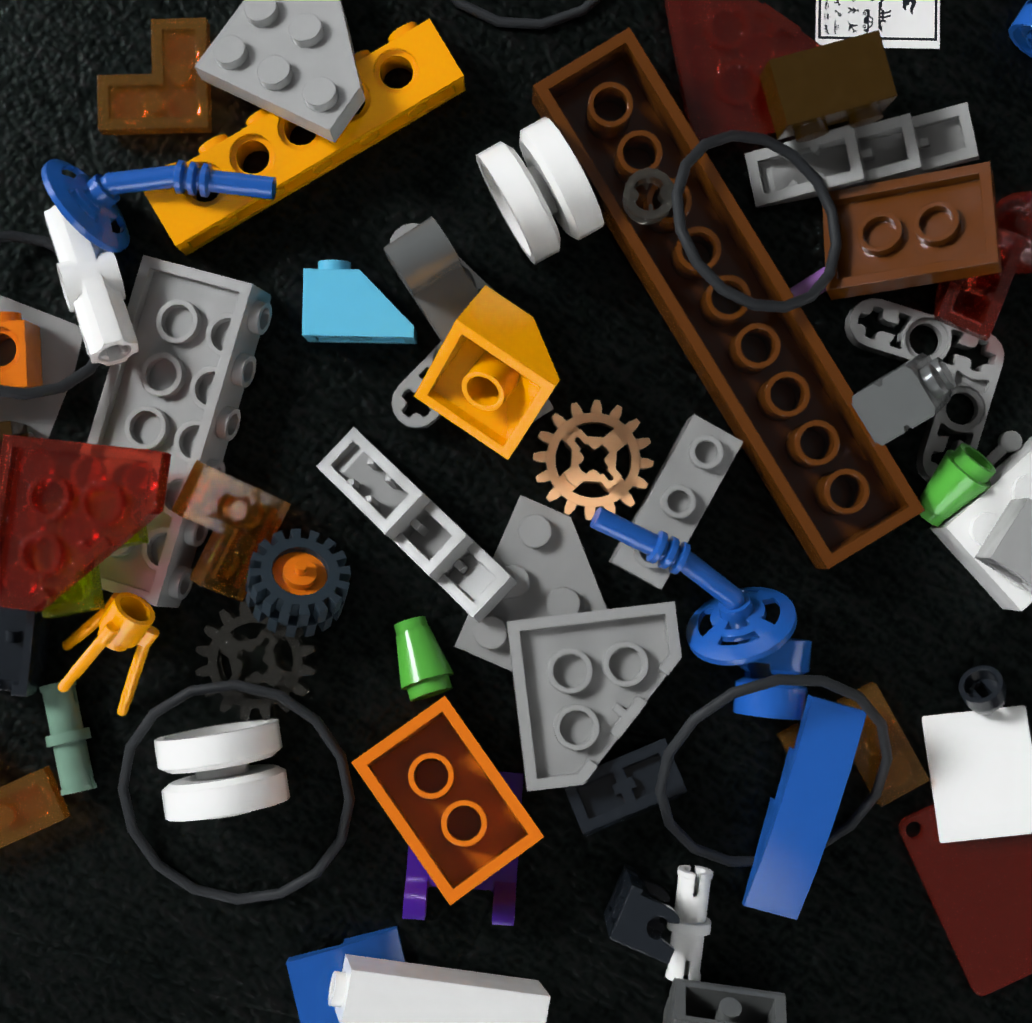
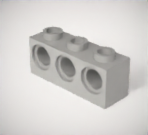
[609,414,743,590]

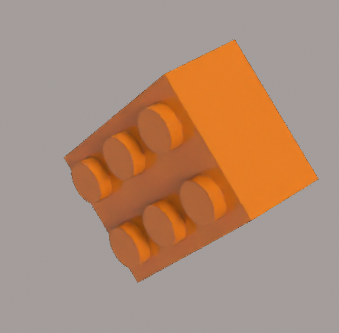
[351,696,544,905]

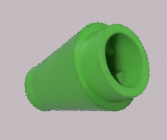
[919,443,996,527]
[394,616,454,702]

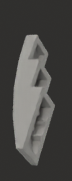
[744,102,980,208]
[316,427,518,623]

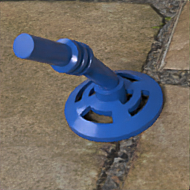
[41,159,277,253]
[590,507,797,666]

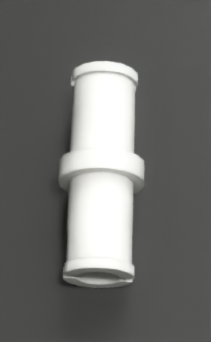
[665,865,713,981]

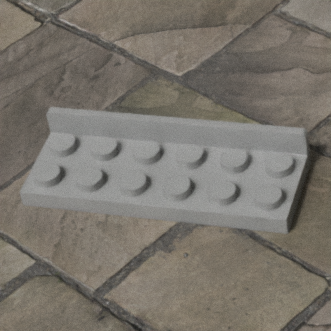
[48,255,272,608]

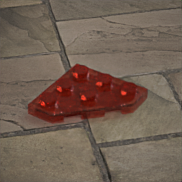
[664,0,822,142]
[0,434,171,612]

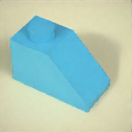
[302,260,417,344]

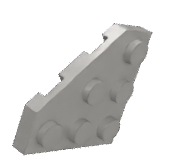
[194,0,366,143]
[455,495,607,671]
[506,601,682,792]

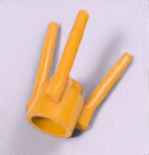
[58,592,160,716]

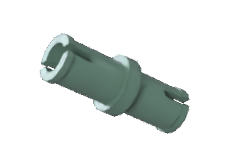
[39,681,97,796]

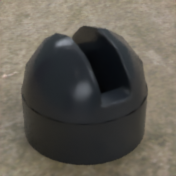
[959,665,1007,715]

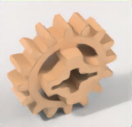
[533,400,654,520]

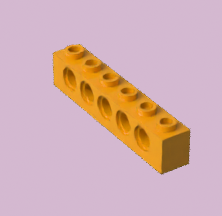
[143,18,466,256]

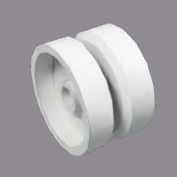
[476,117,604,265]
[154,718,290,822]

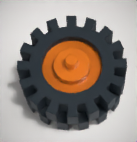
[245,529,351,638]

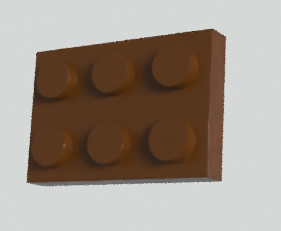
[822,161,1002,300]

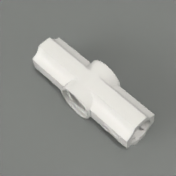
[44,205,139,366]

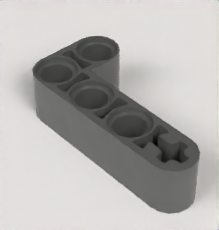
[383,216,554,422]

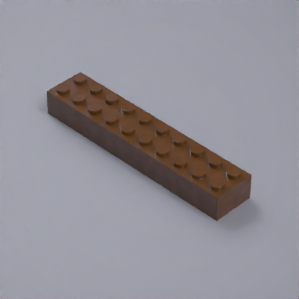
[532,27,925,569]

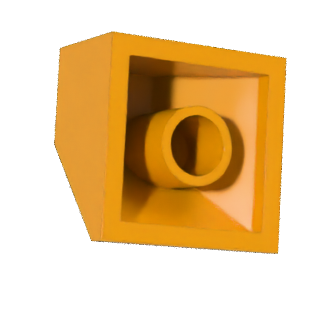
[414,285,560,460]

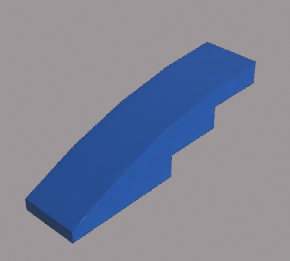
[742,695,867,920]

